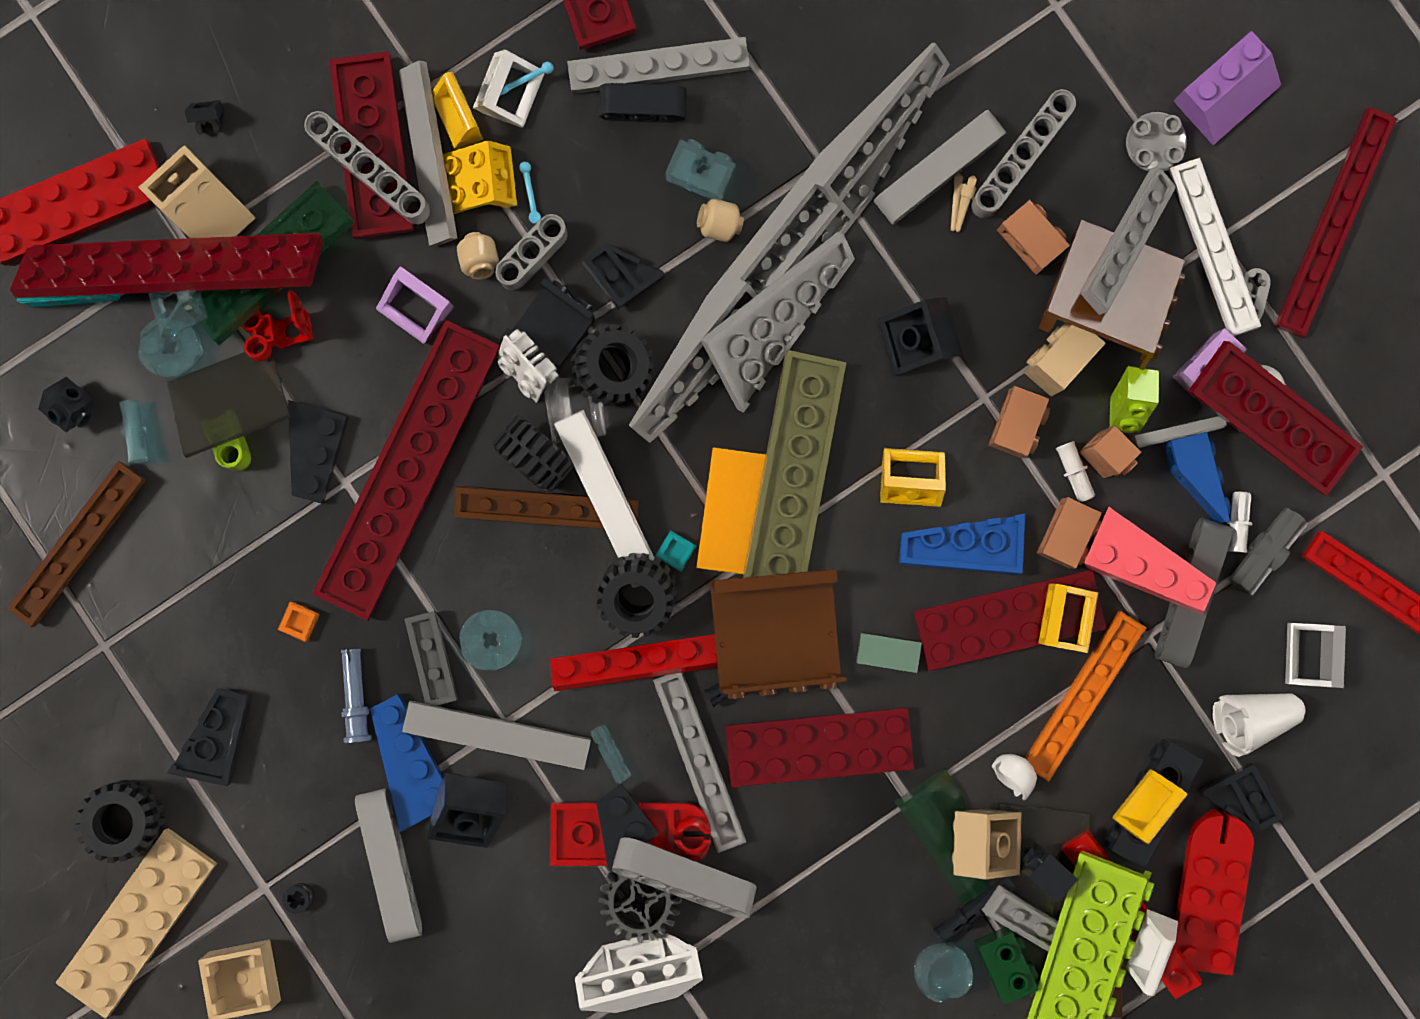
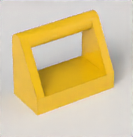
[432,72,484,150]
[880,448,946,507]
[1038,584,1099,653]
[1112,769,1188,845]

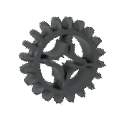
[598,873,682,943]

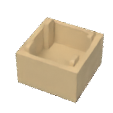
[198,939,281,1019]

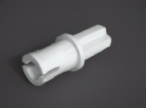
[1056,441,1095,502]
[1227,492,1252,553]

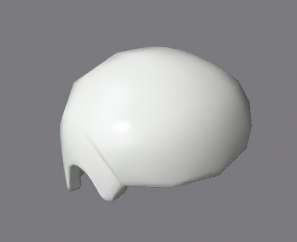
[992,754,1037,800]

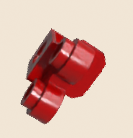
[239,290,314,362]

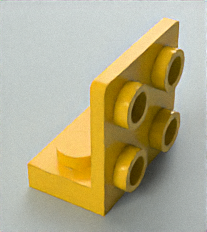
[443,140,517,214]

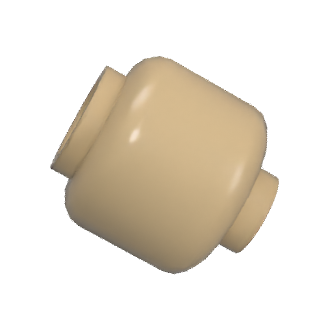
[697,199,744,242]
[457,232,499,280]

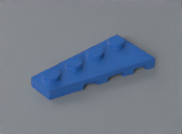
[899,514,1025,575]
[370,693,444,832]

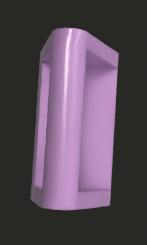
[376,266,454,345]

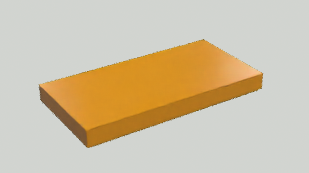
[697,448,766,574]

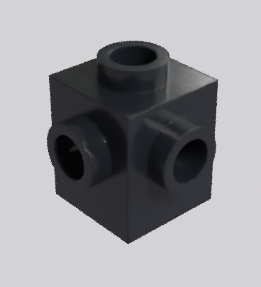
[38,376,94,432]

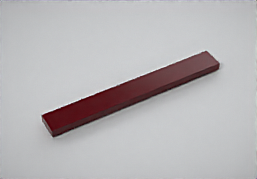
[1274,107,1397,338]

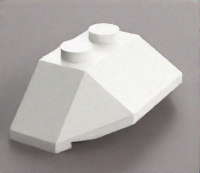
[575,932,703,1013]

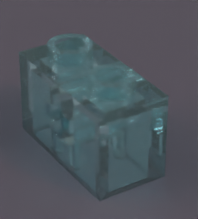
[665,139,736,200]

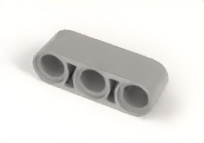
[495,214,568,291]

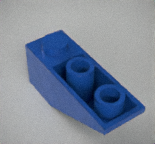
[1163,432,1231,523]

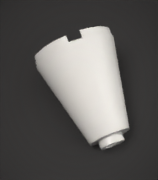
[1213,693,1306,757]

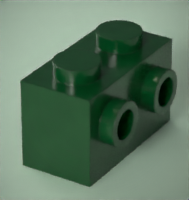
[974,927,1039,1005]

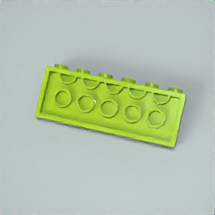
[1027,851,1155,1019]

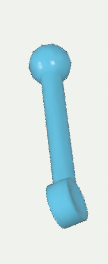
[500,62,554,95]
[519,162,541,224]

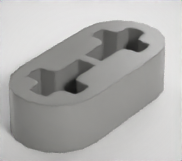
[1243,268,1271,320]

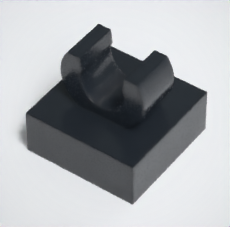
[185,100,224,135]

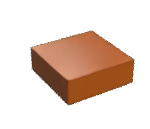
[278,602,320,642]

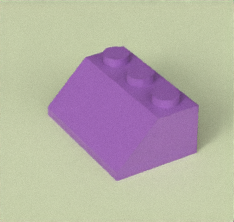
[1174,31,1281,145]

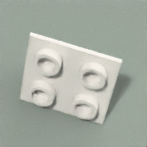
[497,329,559,403]

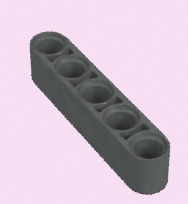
[1155,517,1233,669]

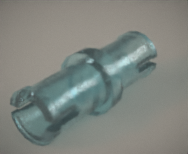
[119,400,149,464]

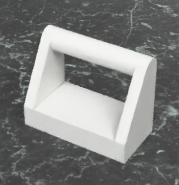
[473,50,545,128]
[1126,909,1178,996]

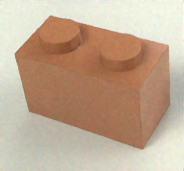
[997,200,1070,275]
[988,386,1050,458]
[1078,426,1141,478]
[1037,497,1102,569]

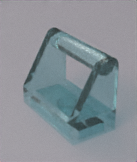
[149,291,208,339]

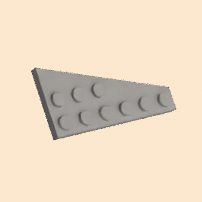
[701,232,855,413]

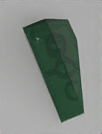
[894,768,988,905]

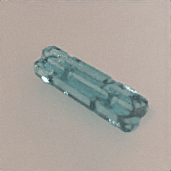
[591,725,631,783]

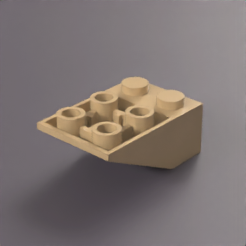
[139,145,256,238]

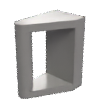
[1285,623,1346,688]

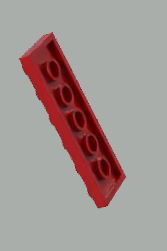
[0,139,160,266]

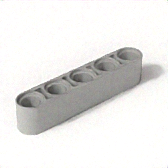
[971,89,1076,218]
[874,110,1007,225]
[304,111,430,224]
[355,788,422,943]
[612,838,757,919]

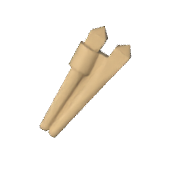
[951,173,977,232]

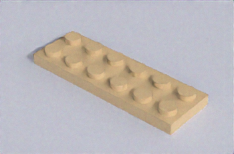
[56,828,218,1019]

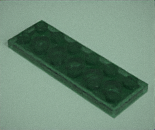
[182,181,356,346]

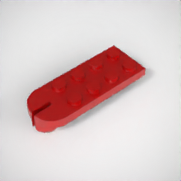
[550,802,711,866]
[1175,809,1254,975]

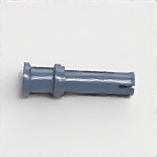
[341,649,371,743]

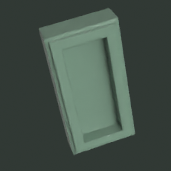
[856,633,922,673]

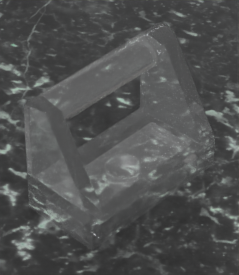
[544,377,607,444]

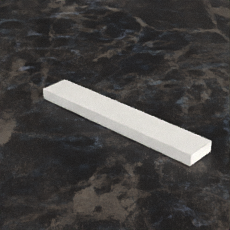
[1169,158,1261,336]
[554,410,654,588]

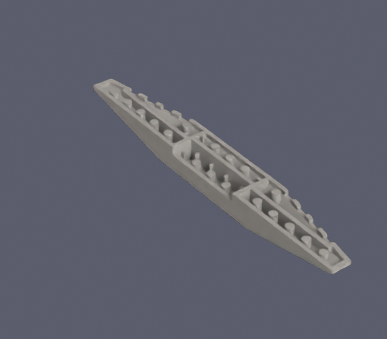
[629,43,950,443]

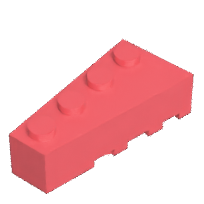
[1084,507,1216,615]

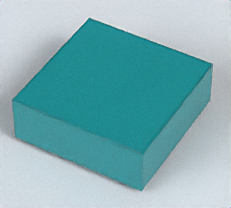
[655,530,696,572]

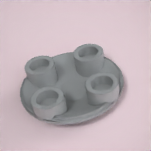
[1126,112,1187,171]

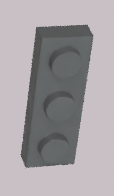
[404,611,458,706]

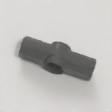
[1228,508,1308,596]

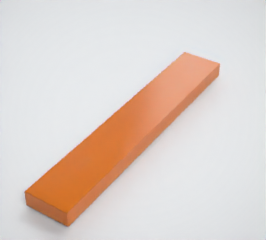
[1025,611,1147,782]

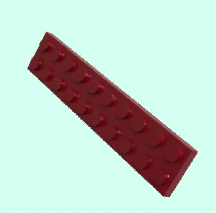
[10,233,323,298]
[312,319,501,620]

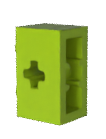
[1109,366,1159,433]

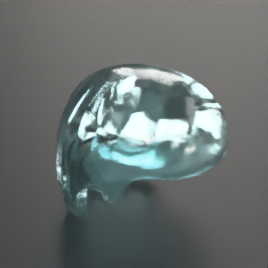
[914,942,973,1003]

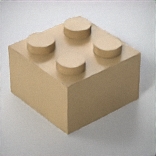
[1024,322,1105,396]
[952,809,1021,879]

